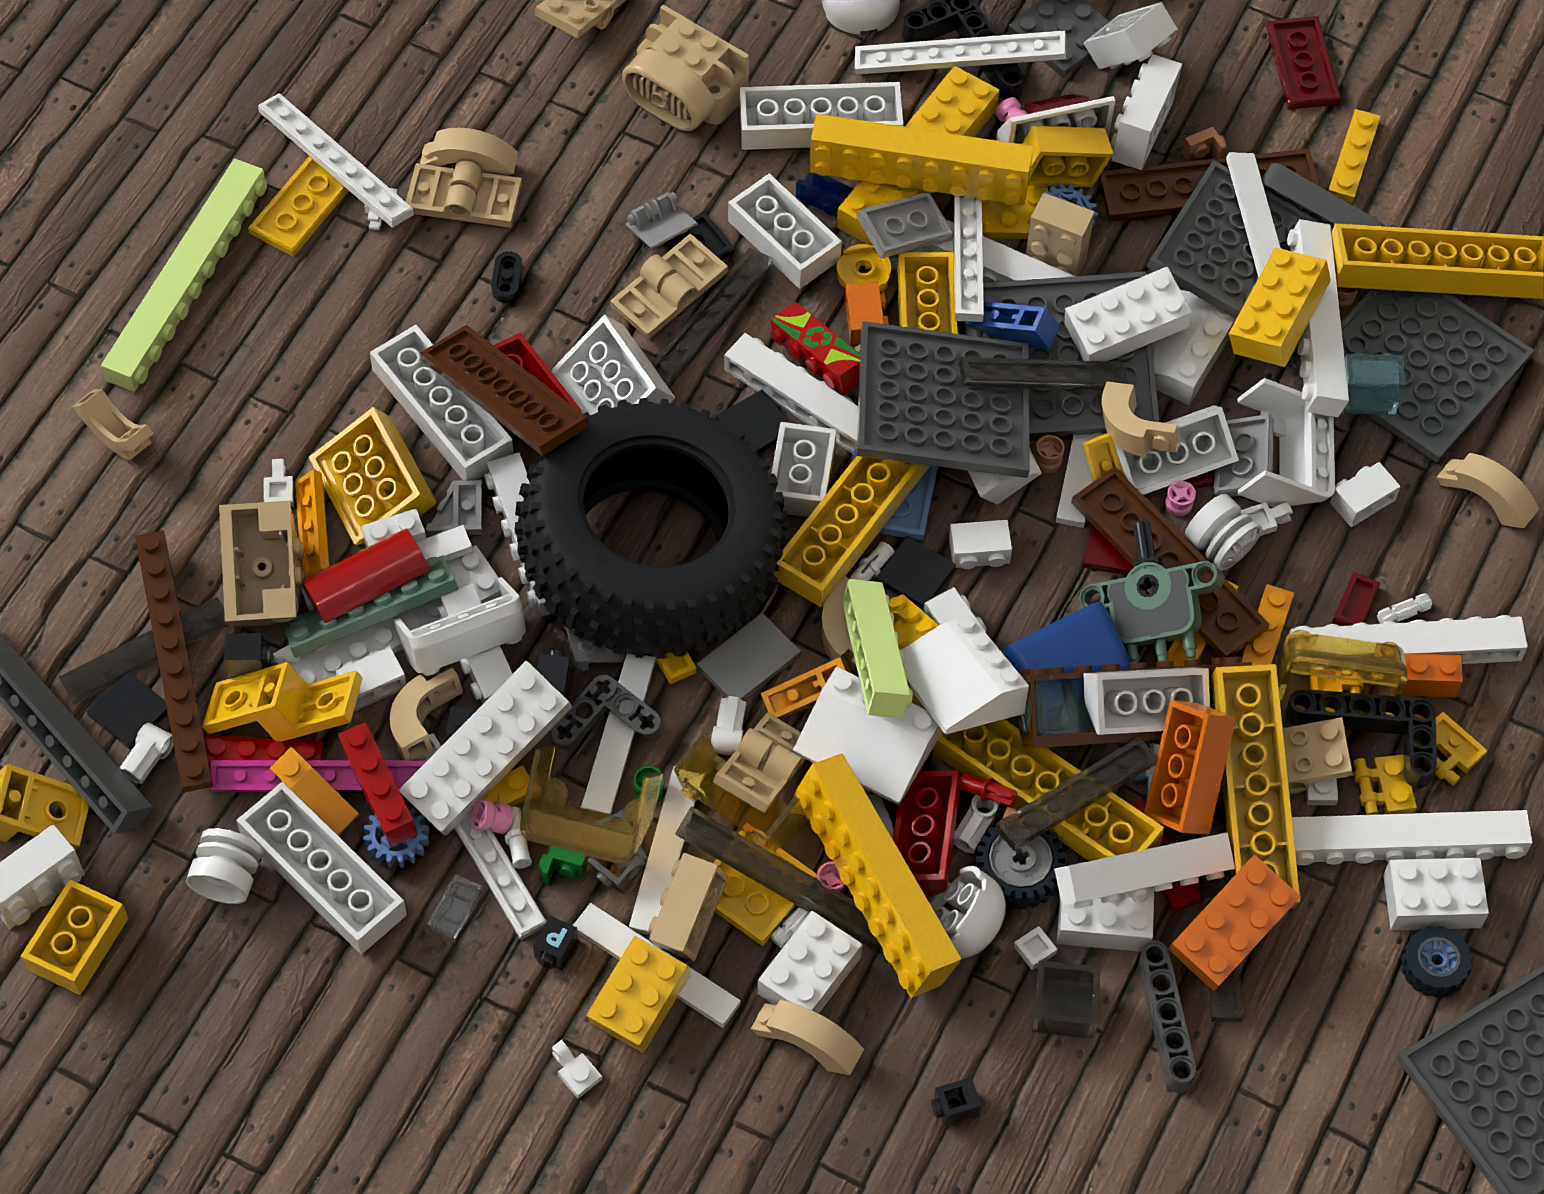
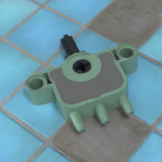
[1079,520,1224,663]

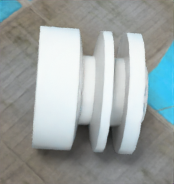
[1184,494,1262,571]
[185,828,263,904]

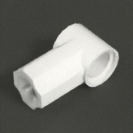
[710,696,746,756]
[119,723,174,784]
[953,795,998,854]

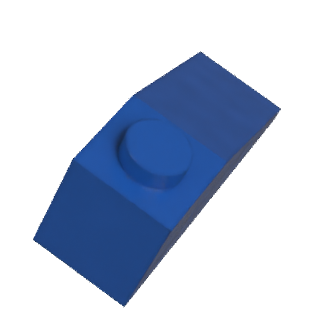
[966,301,1060,349]

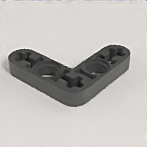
[551,675,663,749]

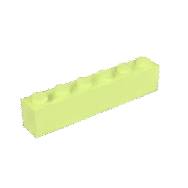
[842,579,913,718]

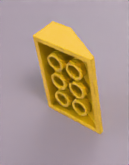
[309,407,437,546]

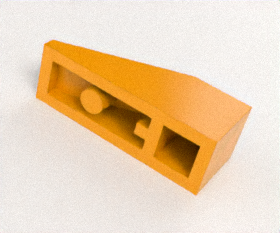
[761,657,853,719]
[270,747,360,836]

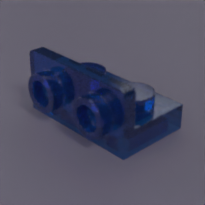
[796,172,854,217]

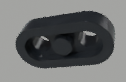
[491,251,523,303]

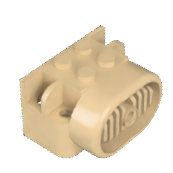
[622,5,749,131]
[219,501,305,628]

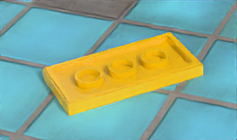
[248,156,349,257]

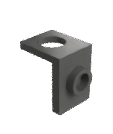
[587,855,646,893]

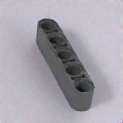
[1261,163,1385,229]
[1138,941,1196,1093]

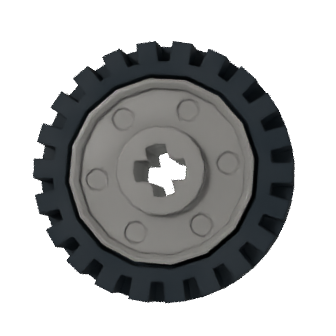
[975,820,1065,909]

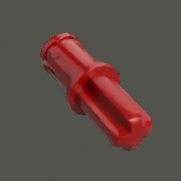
[960,772,1018,807]

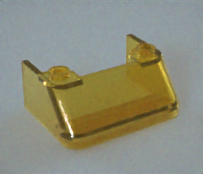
[1278,630,1408,715]
[674,731,807,853]
[520,746,663,864]

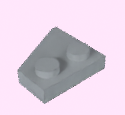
[426,480,482,536]

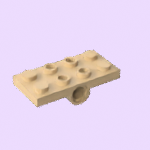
[534,0,626,38]
[406,161,522,228]
[610,234,728,340]
[713,712,806,813]
[1283,717,1353,794]

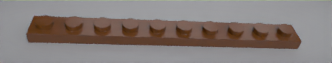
[135,530,213,793]

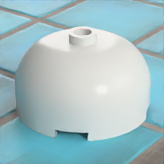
[822,0,900,34]
[930,866,1006,959]

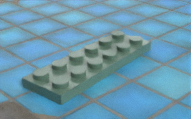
[282,555,459,658]

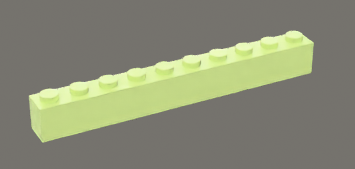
[100,158,267,392]

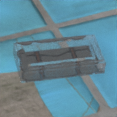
[427,874,483,941]

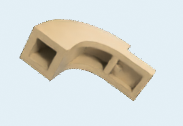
[420,128,519,176]
[1102,382,1180,457]
[72,389,154,460]
[1436,453,1539,528]
[821,576,858,674]
[390,667,463,761]
[751,1000,864,1075]

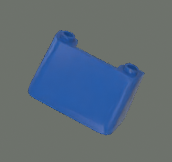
[1003,602,1132,729]

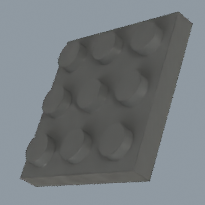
[1008,0,1109,78]

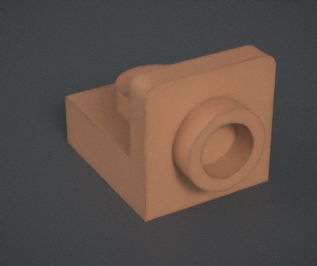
[1182,127,1227,161]

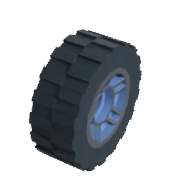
[1400,926,1473,998]

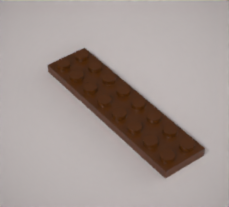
[1099,148,1320,221]
[420,325,590,456]
[1071,467,1270,658]

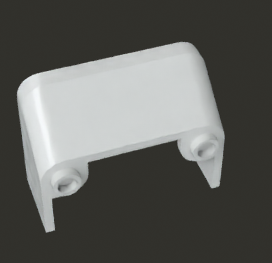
[1238,378,1335,507]
[393,577,526,676]

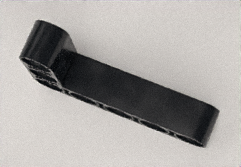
[903,0,1024,100]
[1285,689,1437,789]

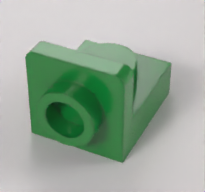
[538,845,587,884]

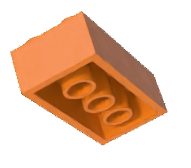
[1144,700,1236,835]
[1168,854,1301,991]

